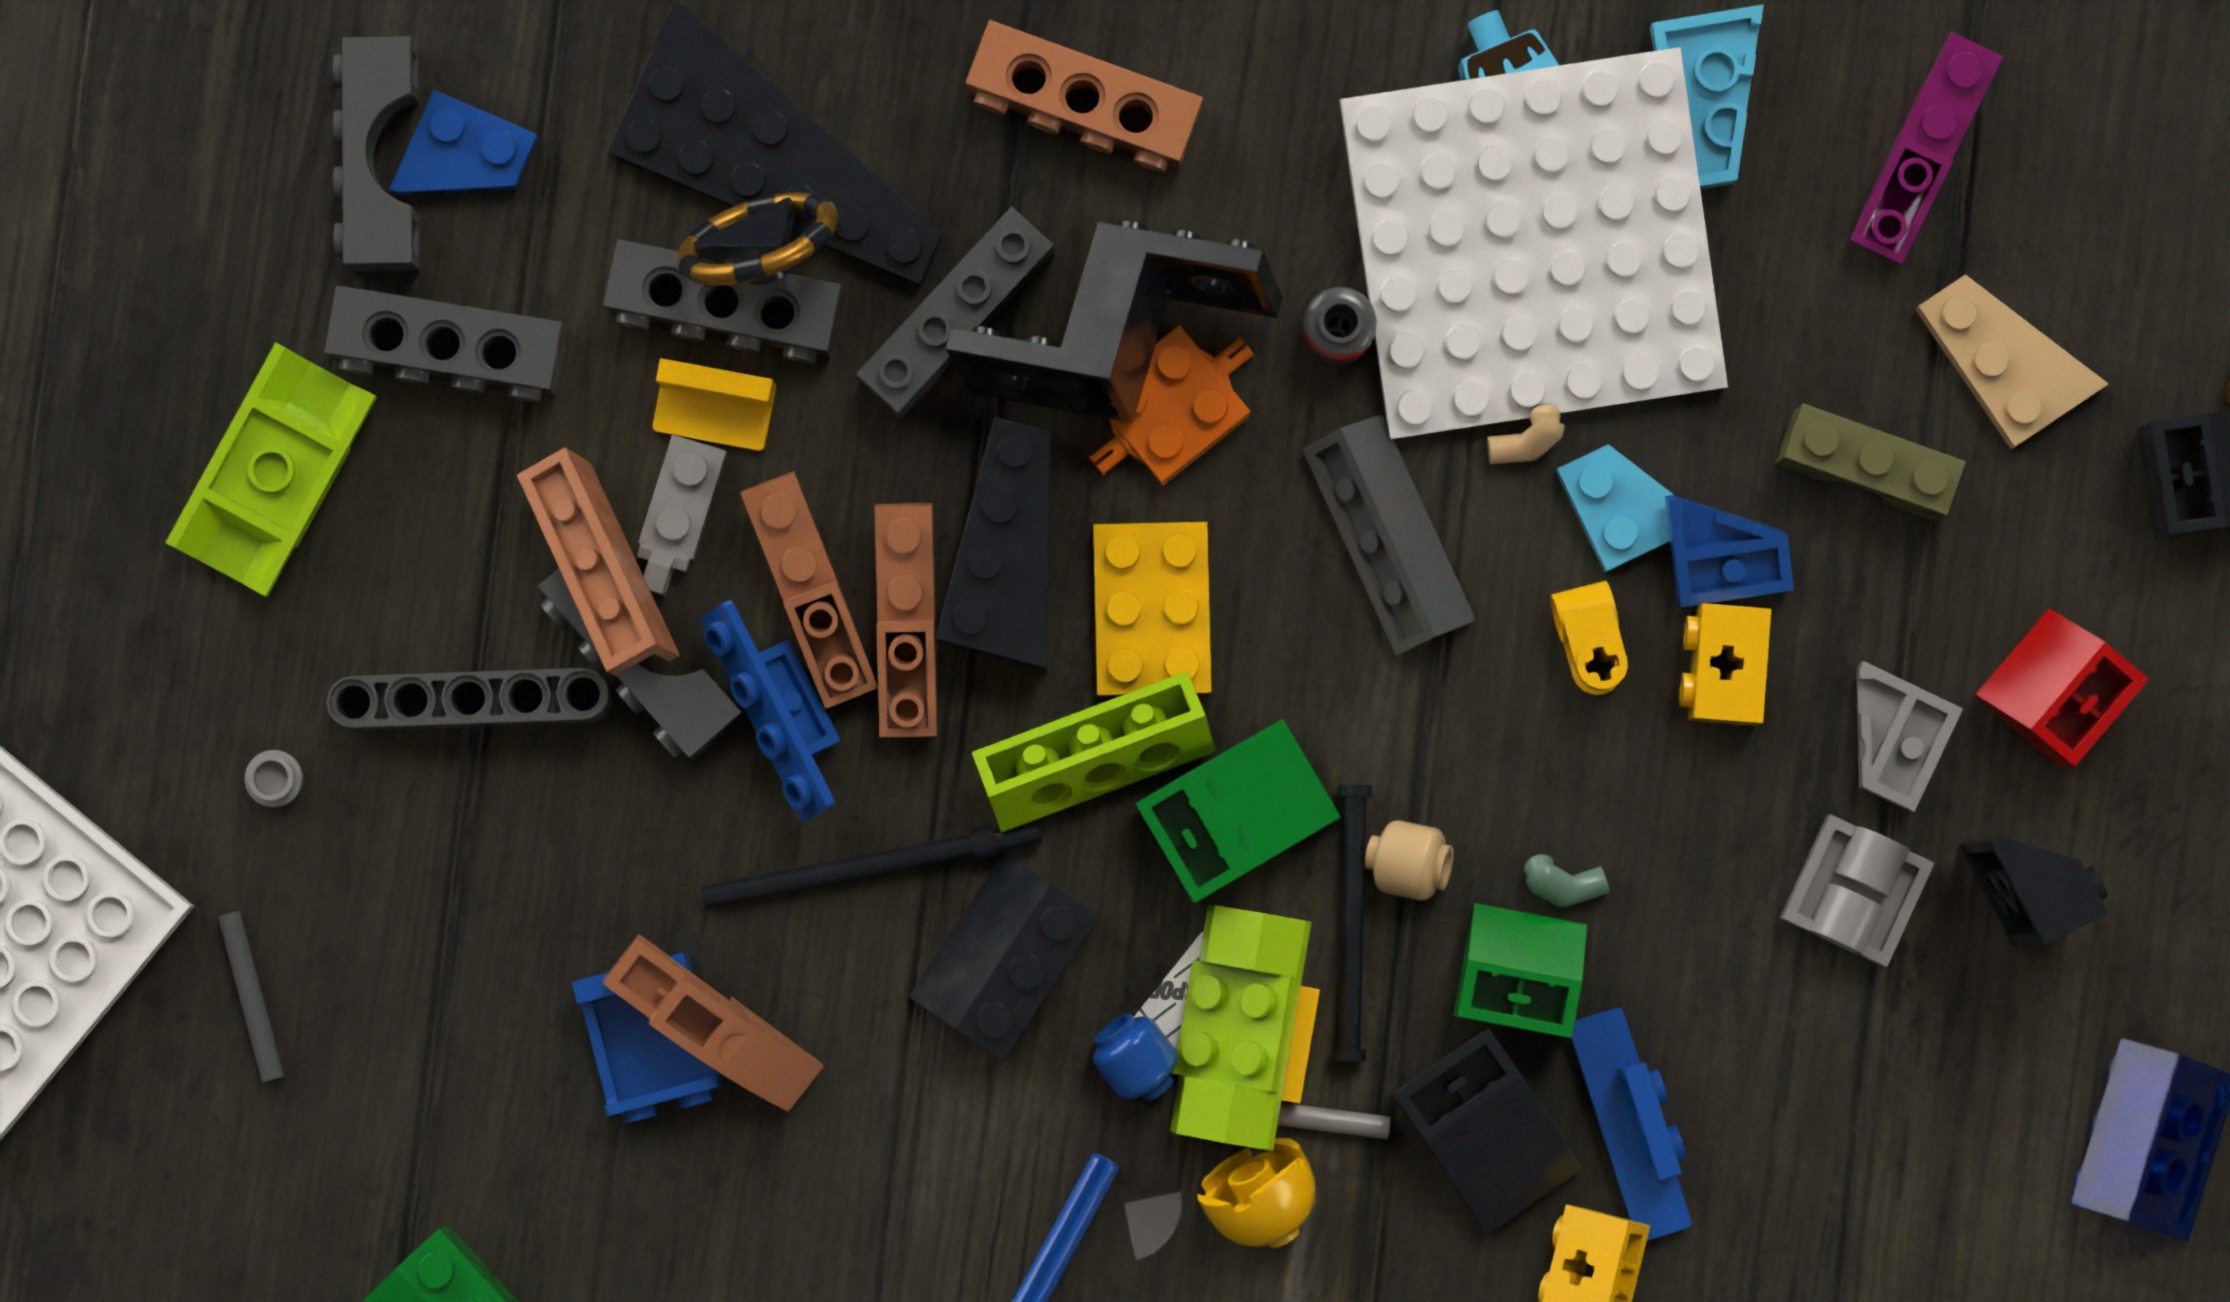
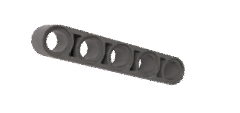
[326,668,614,731]

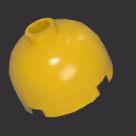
[1197,1138,1315,1248]

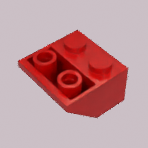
[1974,608,2149,770]

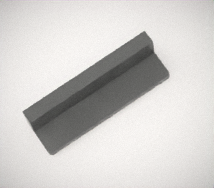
[1302,415,1475,656]

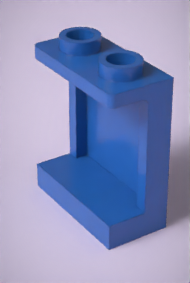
[572,952,723,1124]

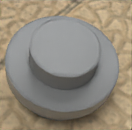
[245,750,303,807]

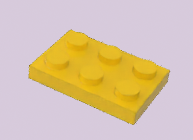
[1093,522,1211,696]

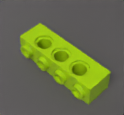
[972,671,1216,833]

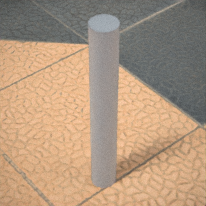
[1278,1102,1391,1139]

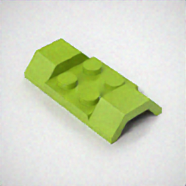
[165,342,377,598]
[1170,905,1312,1151]

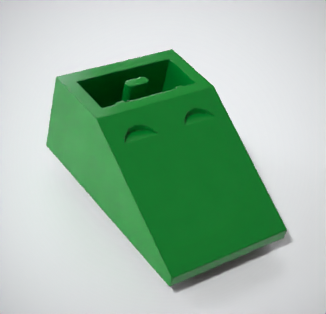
[1135,719,1341,904]

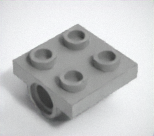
[1779,814,1934,967]

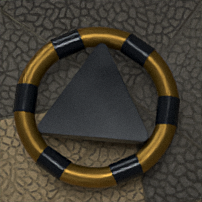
[677,192,838,286]

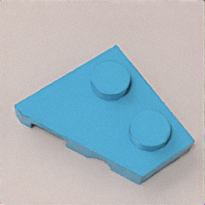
[1555,444,1674,573]

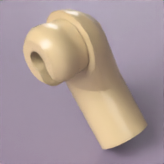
[1487,405,1565,465]

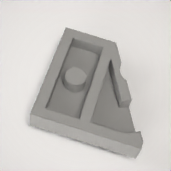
[1856,661,1963,813]

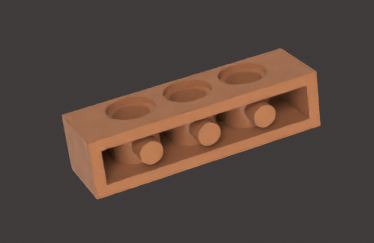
[965,20,1203,173]

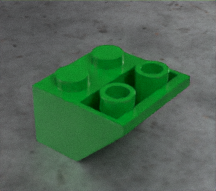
[1453,903,1587,1038]

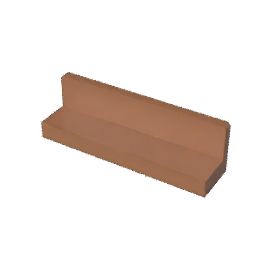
[517,447,680,676]

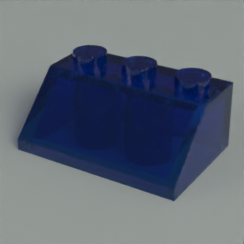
[2071,1038,2230,1242]

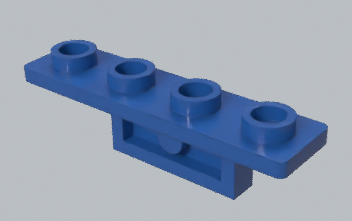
[700,600,841,822]
[1571,1007,1692,1241]

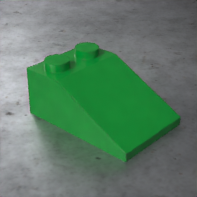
[362,1225,519,1302]

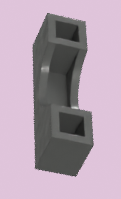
[333,36,420,272]
[538,568,745,760]

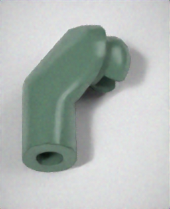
[1524,854,1610,908]

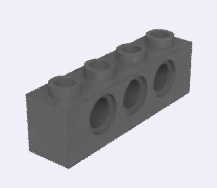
[856,206,1055,420]
[603,239,844,364]
[324,285,568,403]

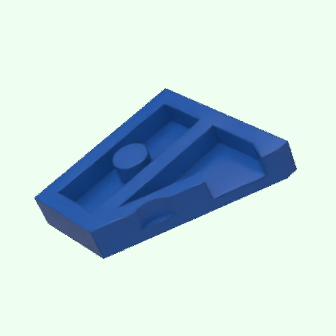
[389,90,540,196]
[1665,495,1794,607]

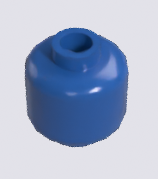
[1093,1013,1178,1101]

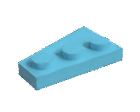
[1650,4,1764,189]

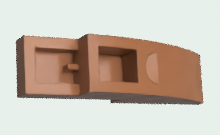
[741,471,878,709]
[874,503,937,737]
[603,934,823,1112]

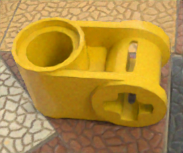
[1550,580,1628,696]

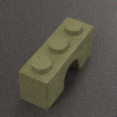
[1775,403,1966,522]

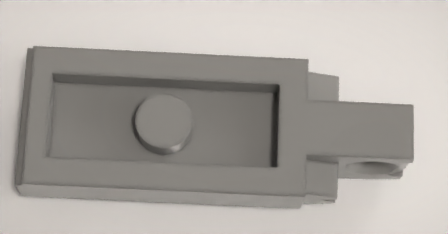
[637,434,728,597]

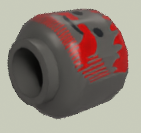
[1302,287,1377,365]

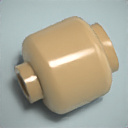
[1365,820,1454,901]

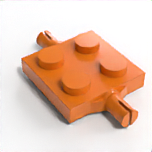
[1089,325,1254,486]

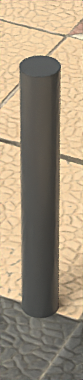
[218,911,285,1083]

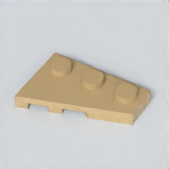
[1915,274,2109,449]

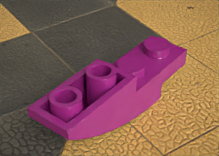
[1850,32,2003,264]

